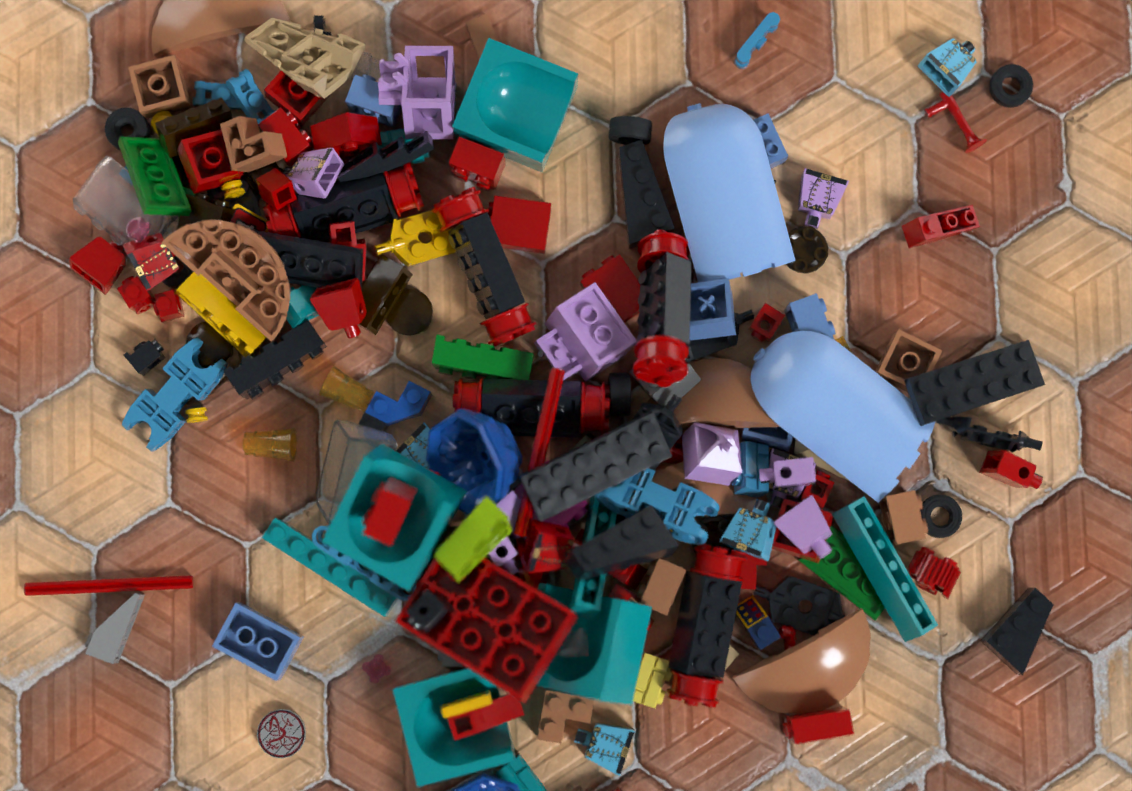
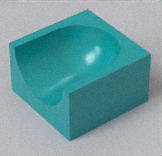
[452,38,578,173]
[322,444,468,591]
[537,583,652,705]
[393,668,516,787]

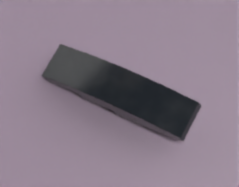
[338,131,434,182]

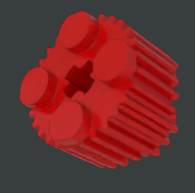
[907,546,961,599]

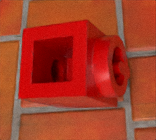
[117,276,156,314]

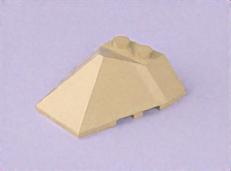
[244,18,366,99]

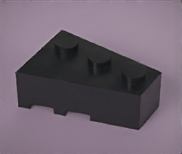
[980,587,1054,675]

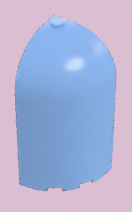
[663,103,795,282]
[750,331,936,503]

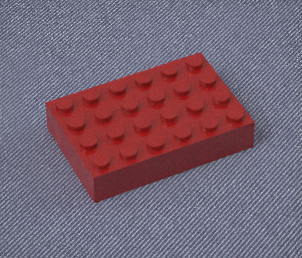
[395,537,578,704]

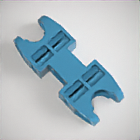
[122,337,228,452]
[594,468,720,545]
[312,525,417,601]

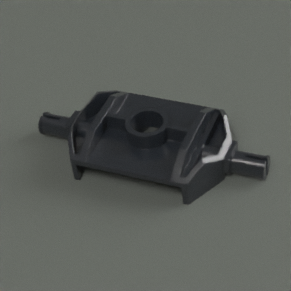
[685,309,755,363]
[632,394,683,475]
[936,416,1043,453]
[753,575,845,636]

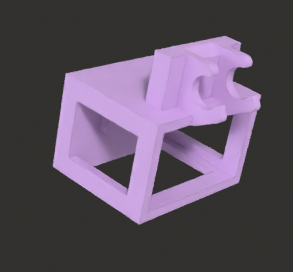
[378,46,456,139]
[534,283,636,382]

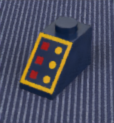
[736,595,781,650]

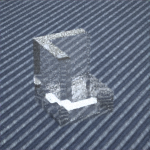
[560,628,589,658]

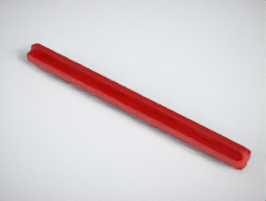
[514,368,565,537]
[24,575,194,596]

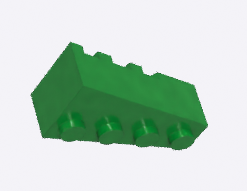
[432,335,534,380]

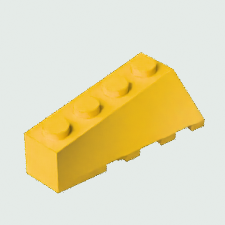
[175,272,267,357]

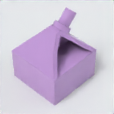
[682,422,742,486]

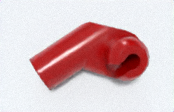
[778,626,797,651]

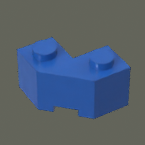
[365,381,433,426]

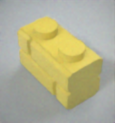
[633,652,672,708]

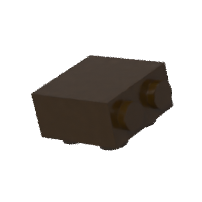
[176,192,236,230]

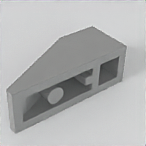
[85,593,145,664]

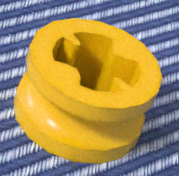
[221,180,245,199]
[185,407,208,423]

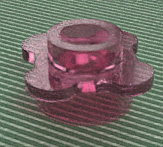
[126,217,151,243]
[362,654,391,683]

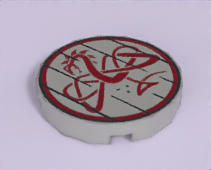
[257,709,306,758]

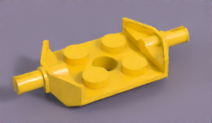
[374,211,456,267]

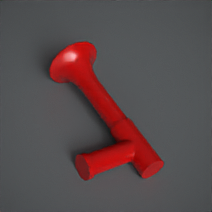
[924,91,987,153]

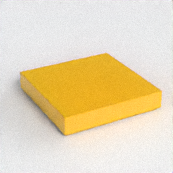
[441,690,492,718]

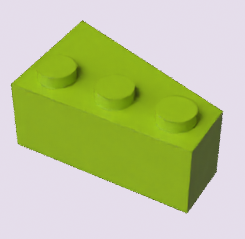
[434,496,512,583]

